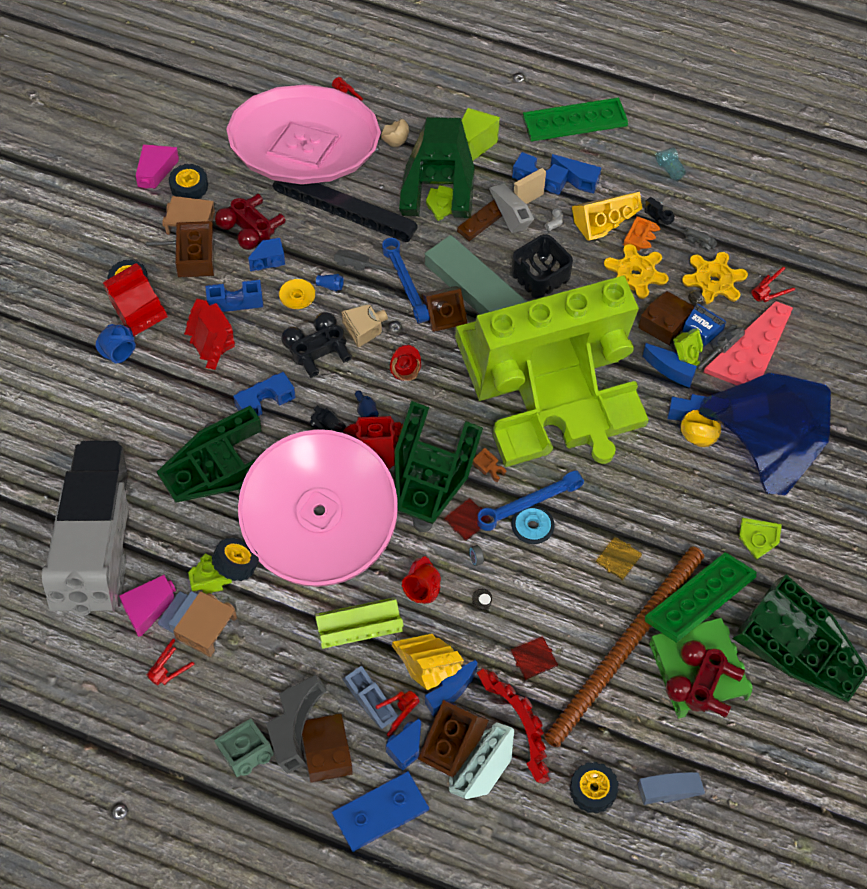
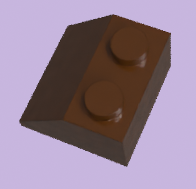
[422,286,468,332]

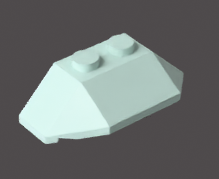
[449,722,514,799]

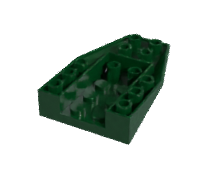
[732,574,867,702]

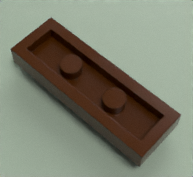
[457,200,502,241]

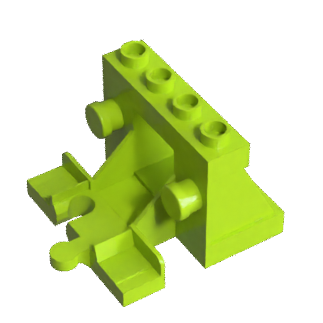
[455,276,649,467]

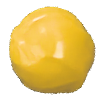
[681,409,721,447]

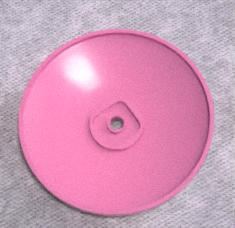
[238,430,398,587]

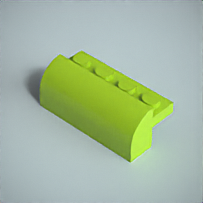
[314,597,404,649]

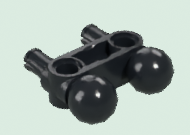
[281,312,352,378]

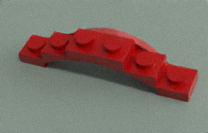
[477,668,551,784]

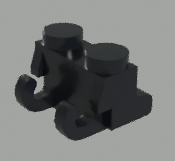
[310,405,346,432]

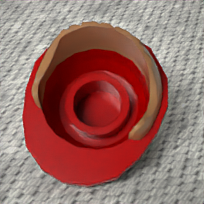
[389,345,421,381]

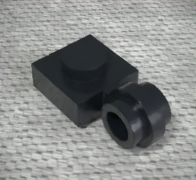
[644,197,675,225]

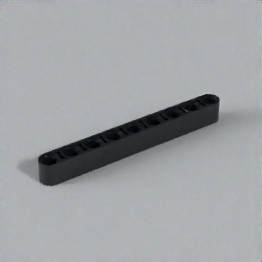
[272,181,418,242]

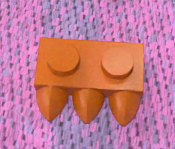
[623,216,660,251]

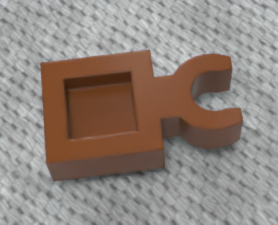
[472,448,507,482]

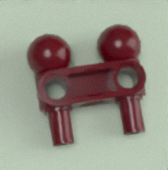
[215,193,286,250]
[666,640,745,718]

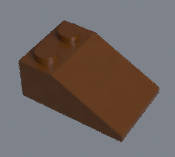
[175,221,214,278]
[638,291,695,346]
[418,700,489,778]
[302,714,353,783]

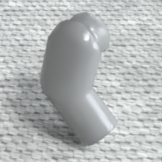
[544,208,564,232]

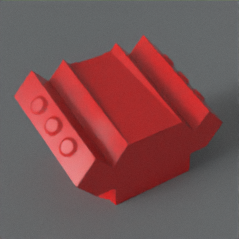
[103,263,168,336]
[184,298,235,370]
[343,416,401,470]

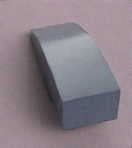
[342,666,398,729]
[637,772,705,805]

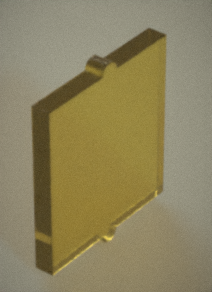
[595,537,642,580]

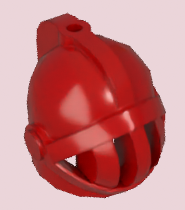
[402,556,441,604]

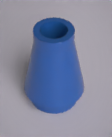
[316,274,344,292]

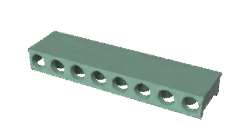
[424,235,527,315]

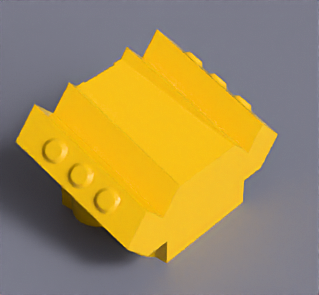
[392,634,464,690]

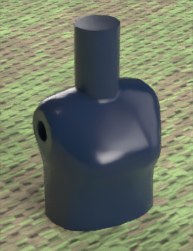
[354,391,379,417]

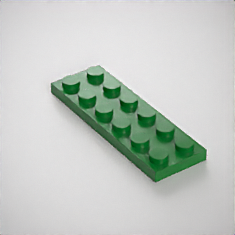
[522,97,628,142]
[645,552,757,643]

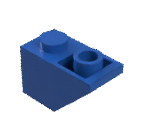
[248,238,285,271]
[386,718,421,771]

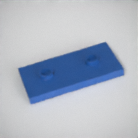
[332,772,429,852]

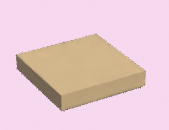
[514,168,546,204]

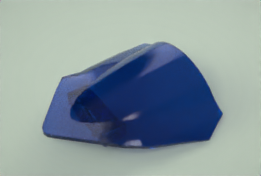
[699,373,831,496]

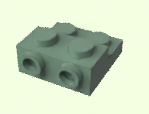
[214,718,274,777]

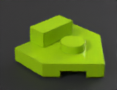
[426,185,453,221]
[673,328,703,370]
[739,518,782,560]
[188,553,232,594]

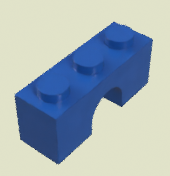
[512,152,569,195]
[205,280,263,312]
[233,372,295,416]

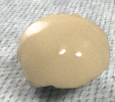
[381,119,409,147]

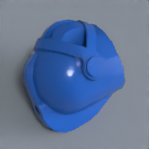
[96,324,136,364]

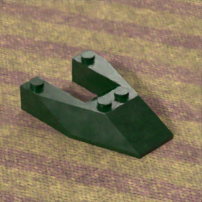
[399,117,475,218]
[394,401,483,524]
[157,405,262,503]

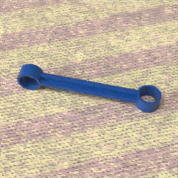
[382,238,429,324]
[477,471,584,531]

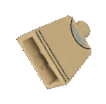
[342,305,388,347]

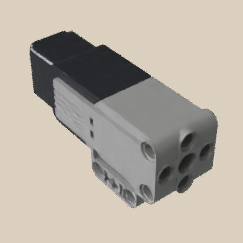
[42,440,128,616]

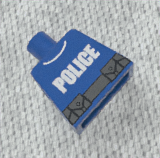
[682,303,726,347]

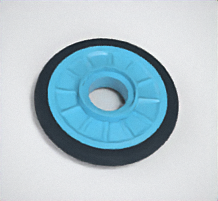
[511,506,555,544]

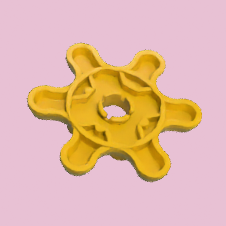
[604,244,669,299]
[682,252,748,304]

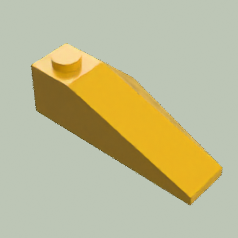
[572,192,642,241]

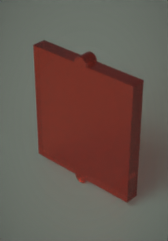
[444,498,492,541]
[511,636,558,680]

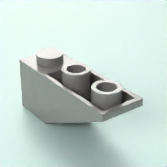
[489,184,534,234]

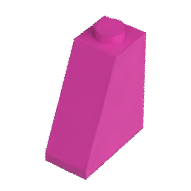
[136,145,179,189]
[119,575,176,637]

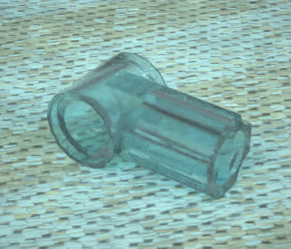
[656,147,686,181]

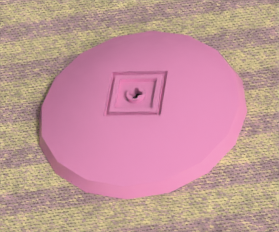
[226,84,381,184]

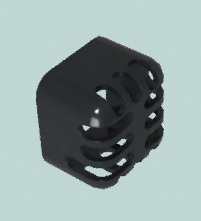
[511,234,573,299]

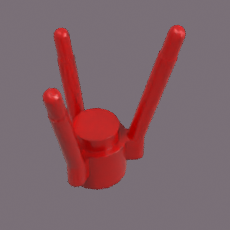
[332,77,363,101]
[751,267,795,303]
[146,639,195,686]
[376,691,419,737]

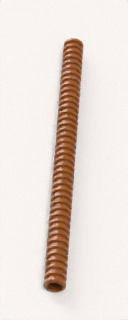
[544,546,705,748]

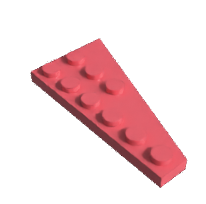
[703,301,793,391]

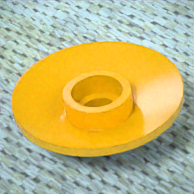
[279,279,315,309]

